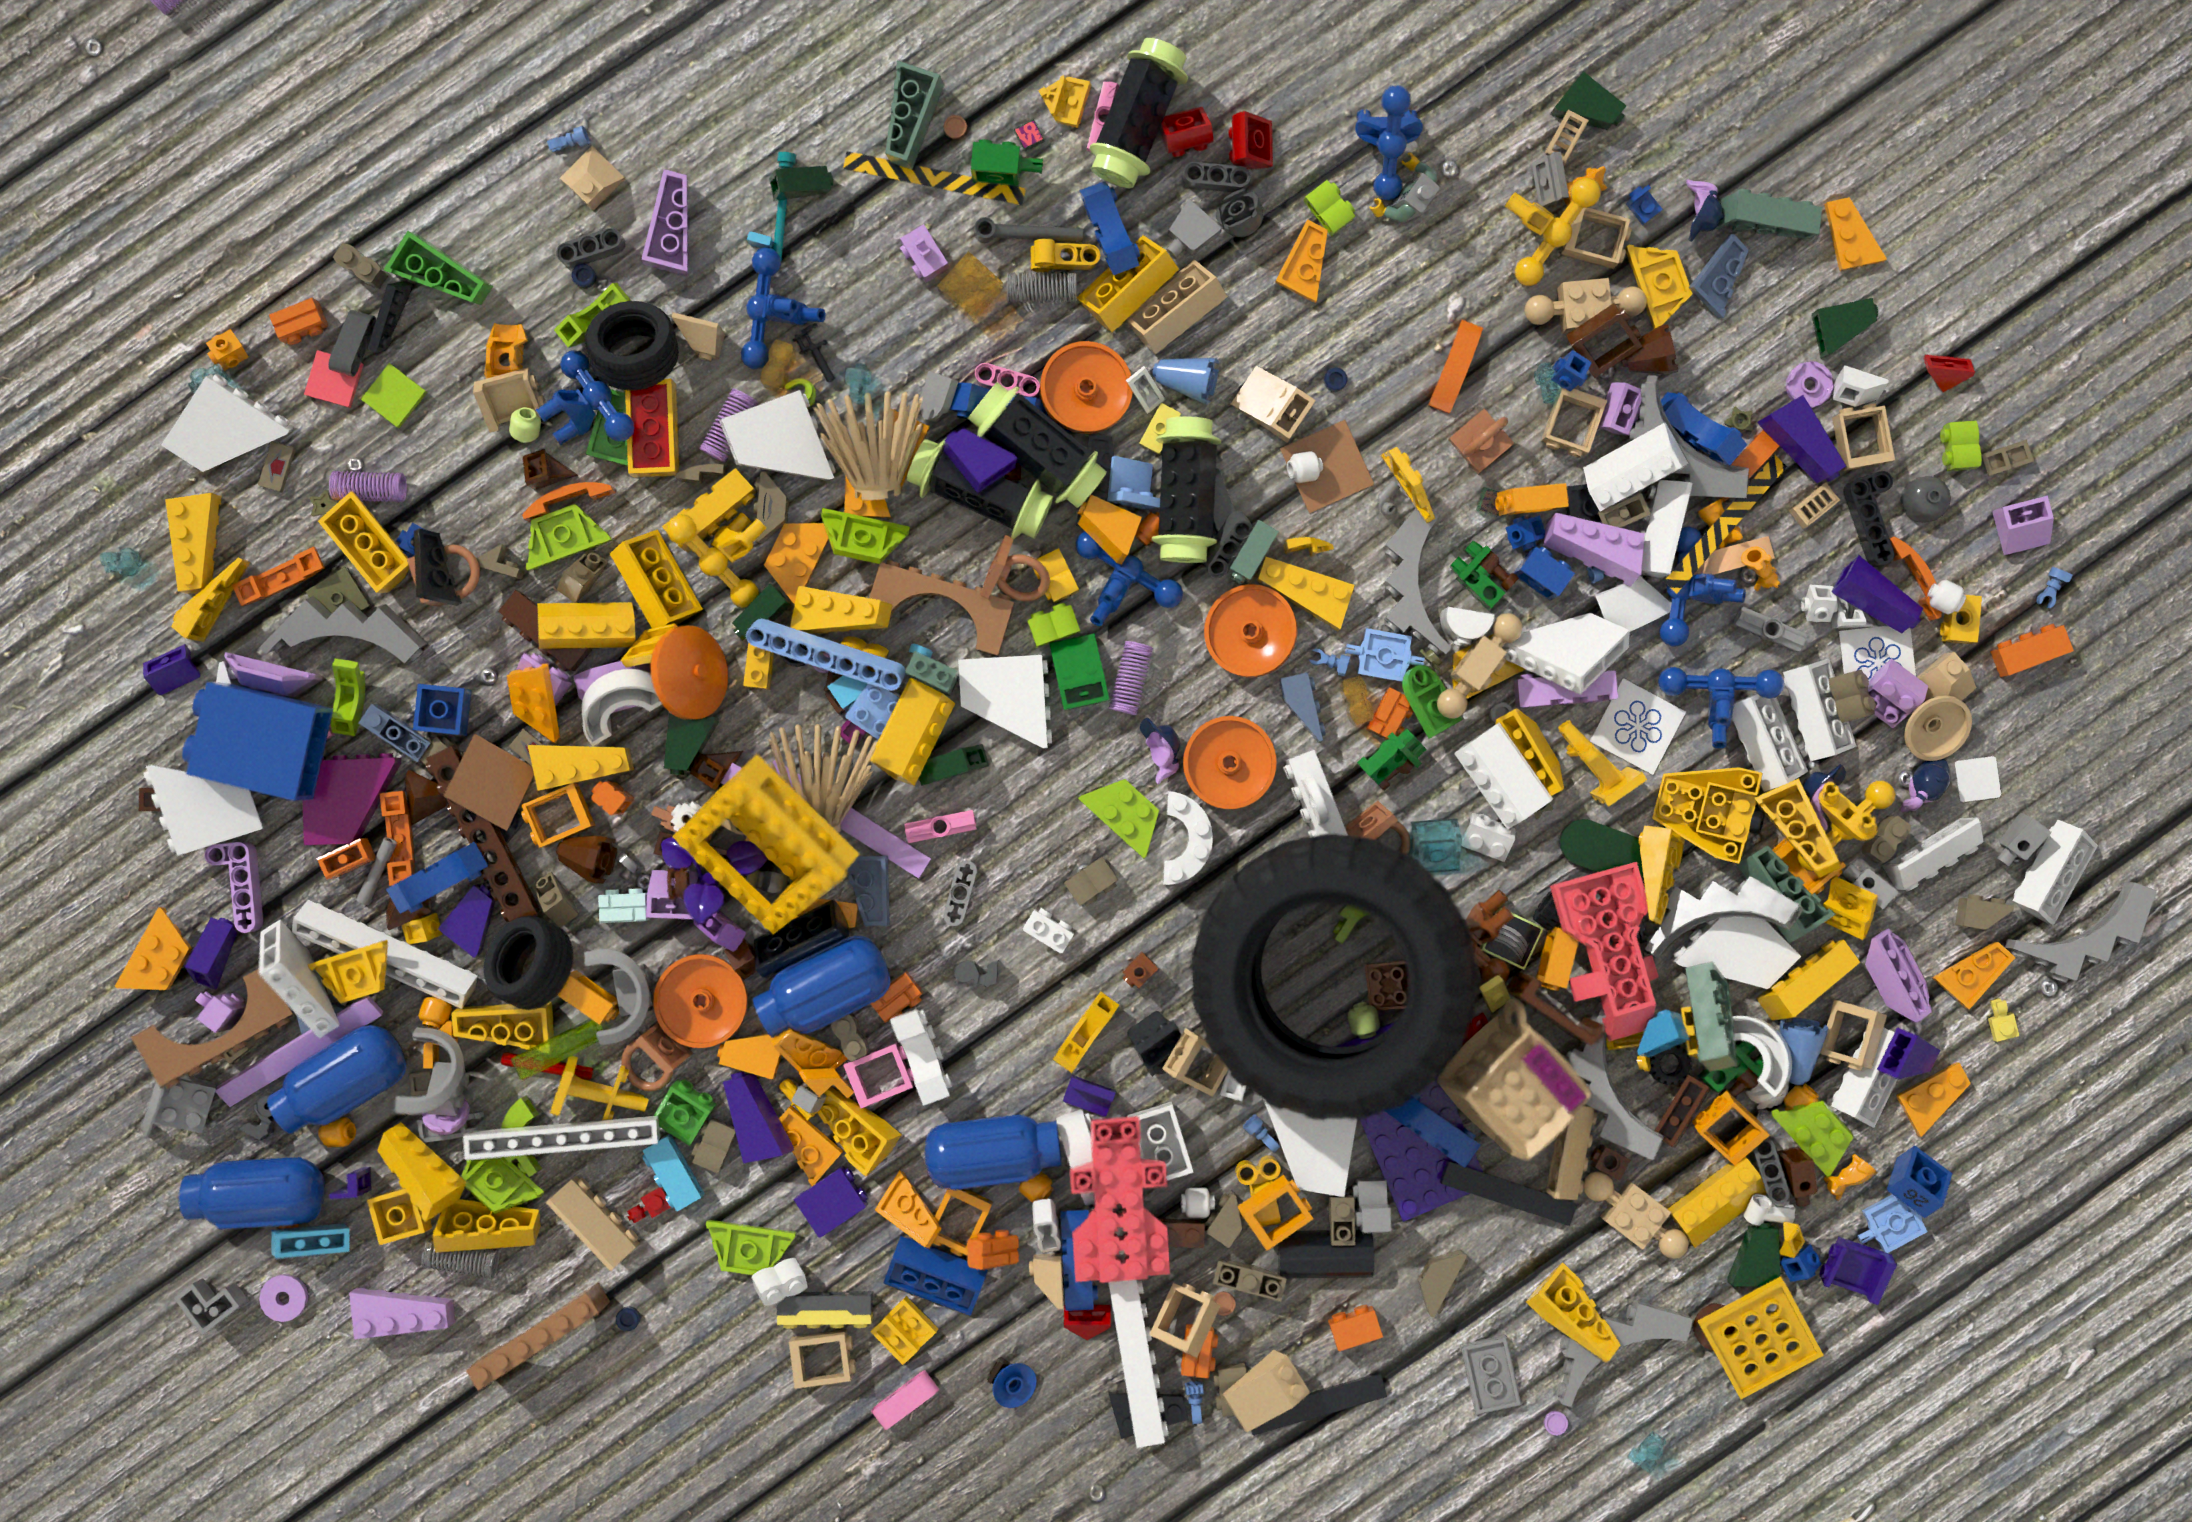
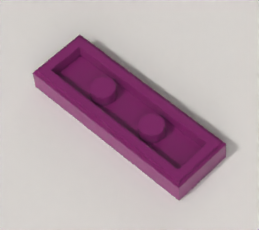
[1521,1043,1587,1113]

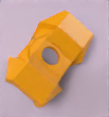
[484,323,528,379]

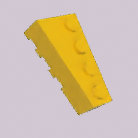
[790,586,893,634]
[452,1002,555,1053]

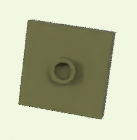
[306,567,371,613]

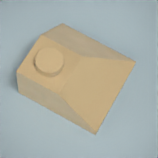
[560,146,625,211]
[672,313,725,361]
[1917,652,1976,702]
[1029,1253,1064,1309]

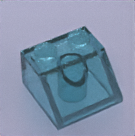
[1410,818,1462,873]

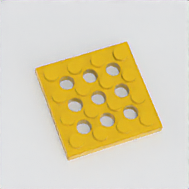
[1697,1276,1824,1399]

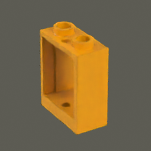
[1495,483,1569,516]
[521,783,596,848]
[1536,927,1579,991]
[557,970,619,1025]
[1692,1091,1770,1166]
[1237,1175,1313,1251]
[933,1189,993,1256]

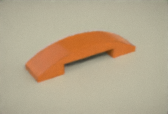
[1428,320,1483,414]
[1718,429,1779,503]
[522,482,616,522]
[1889,536,1942,621]
[232,547,325,606]
[380,791,415,886]

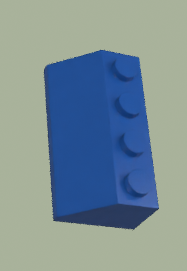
[884,1236,988,1316]

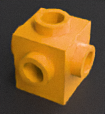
[206,329,249,371]

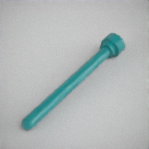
[773,152,796,260]

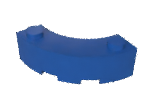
[1079,181,1141,275]
[949,382,1047,423]
[1661,392,1747,466]
[386,842,488,913]
[1385,1094,1481,1168]
[1061,1210,1098,1311]

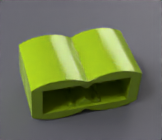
[1303,180,1355,237]
[1940,420,1982,471]
[1027,603,1080,648]

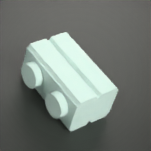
[598,888,650,923]

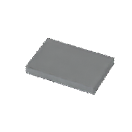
[1460,1335,1522,1415]

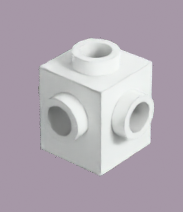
[1801,585,1838,622]
[671,801,701,831]

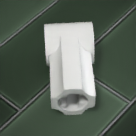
[1744,1194,1795,1225]

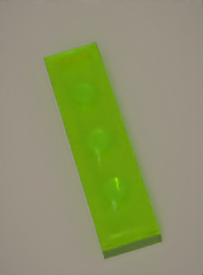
[511,1018,603,1081]

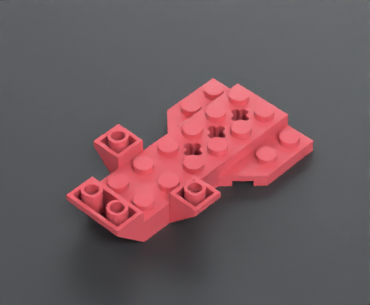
[1550,862,1659,1041]
[1070,1116,1170,1283]

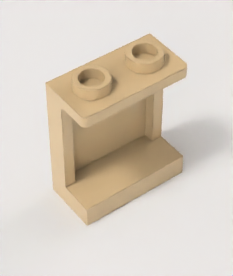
[473,368,546,433]

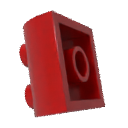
[1160,106,1214,157]
[1229,111,1273,169]

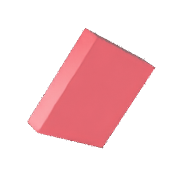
[304,350,364,408]

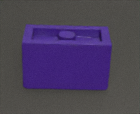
[143,644,200,695]
[1063,1075,1116,1117]
[329,1167,372,1199]

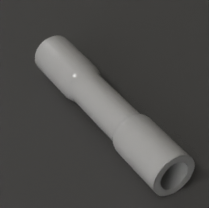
[356,837,397,905]

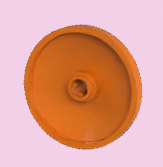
[1040,341,1133,434]
[1204,584,1298,678]
[651,626,728,720]
[1183,716,1277,809]
[653,954,748,1048]

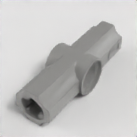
[1733,606,1807,653]

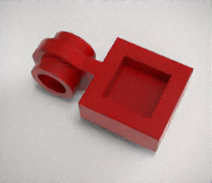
[627,1187,671,1223]

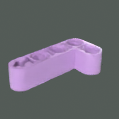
[204,842,263,933]

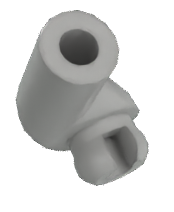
[1378,480,1400,515]

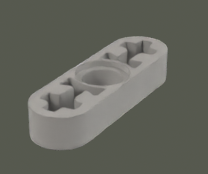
[943,860,977,926]

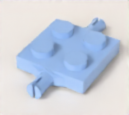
[1345,628,1425,682]
[1857,1194,1927,1253]

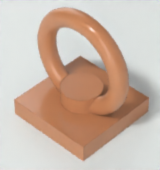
[1448,408,1514,474]
[980,535,1050,602]
[407,545,480,607]
[1344,801,1411,854]
[621,1023,693,1091]

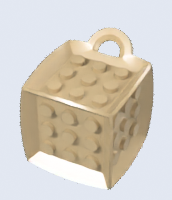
[1437,999,1591,1160]

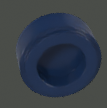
[572,264,596,288]
[1324,368,1348,392]
[616,1306,640,1331]

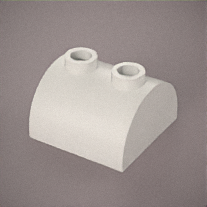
[1440,607,1494,647]

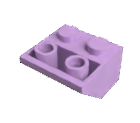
[1992,496,2054,555]
[516,653,573,706]
[1868,658,1928,728]
[646,870,699,919]

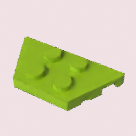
[526,504,613,571]
[821,508,910,564]
[1078,779,1159,858]
[1771,1101,1853,1177]
[461,1157,544,1214]
[706,1220,796,1275]

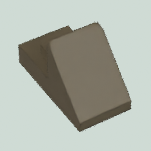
[1598,493,1651,528]
[476,545,524,580]

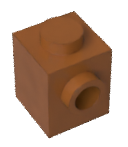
[1122,951,1159,988]

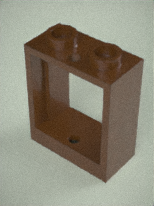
[1566,303,1643,378]

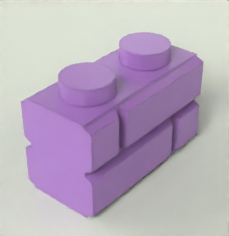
[693,911,746,952]

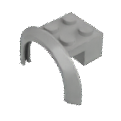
[585,949,654,1045]
[395,1027,469,1116]
[140,1077,216,1139]

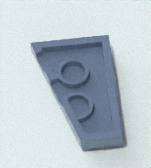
[1689,234,1749,319]
[847,855,890,926]

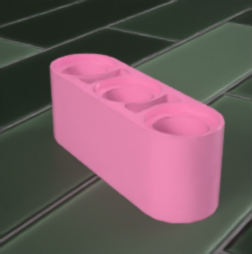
[975,363,1040,398]
[871,1370,939,1430]

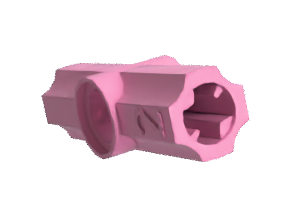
[1087,81,1120,152]
[904,810,977,844]

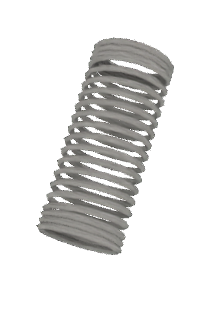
[1007,272,1077,303]
[422,1237,500,1279]

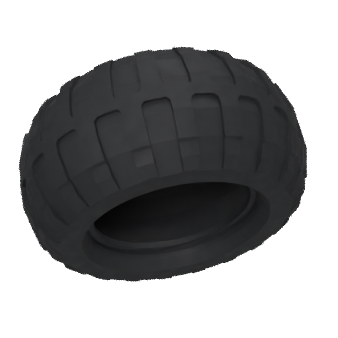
[1191,834,1478,1120]

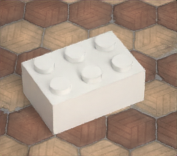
[1127,1101,1193,1180]

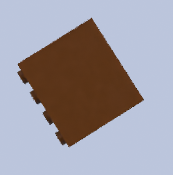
[1506,971,1606,1046]

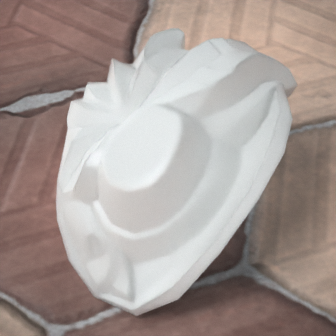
[1745,1082,1789,1109]

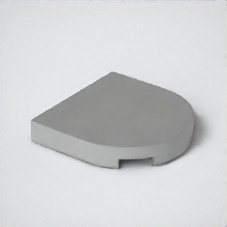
[920,371,958,422]

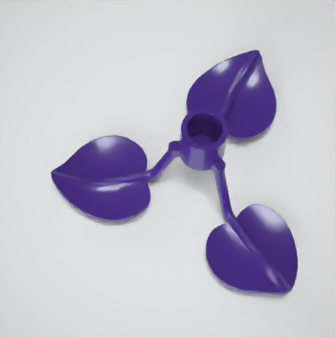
[661,837,768,925]

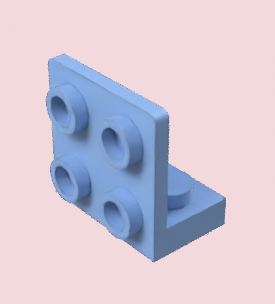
[1107,456,1160,510]
[845,683,899,740]

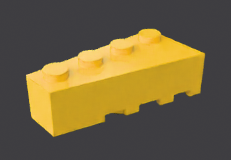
[662,468,757,553]
[165,493,222,594]
[1257,557,1355,631]
[528,745,634,791]
[1755,778,1841,878]
[1756,940,1860,1021]
[377,1122,466,1222]
[432,1199,541,1253]

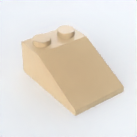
[1222,1350,1310,1432]

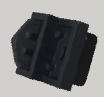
[1127,1011,1183,1077]

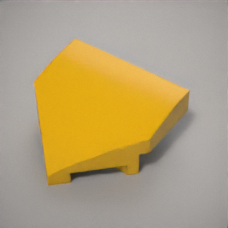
[1038,75,1092,128]
[1283,537,1334,557]

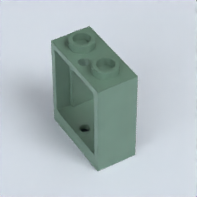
[1228,520,1279,585]
[905,651,959,696]

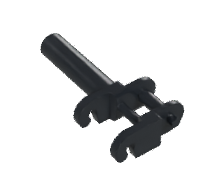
[792,323,835,383]

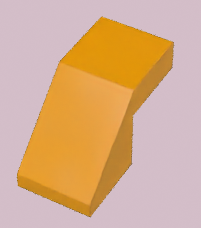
[423,1020,458,1068]
[799,1068,854,1099]

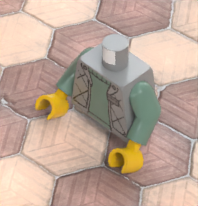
[1369,152,1440,222]

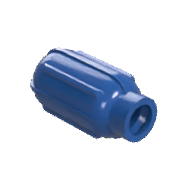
[753,935,891,1038]
[267,1025,407,1134]
[925,1115,1062,1190]
[179,1157,325,1229]

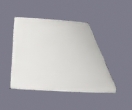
[1595,576,1672,631]

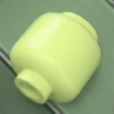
[509,407,541,443]
[1348,1002,1380,1039]

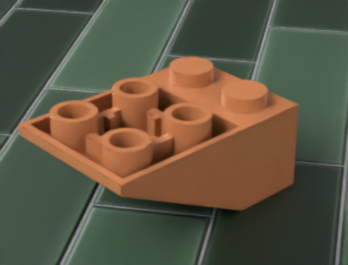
[1364,960,1409,1010]

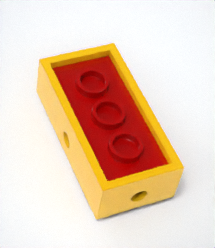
[625,379,680,477]

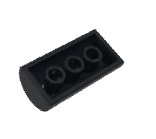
[754,899,849,978]
[1278,1230,1374,1279]

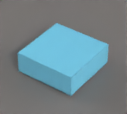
[747,231,774,249]

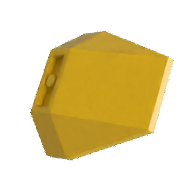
[1652,768,1763,864]

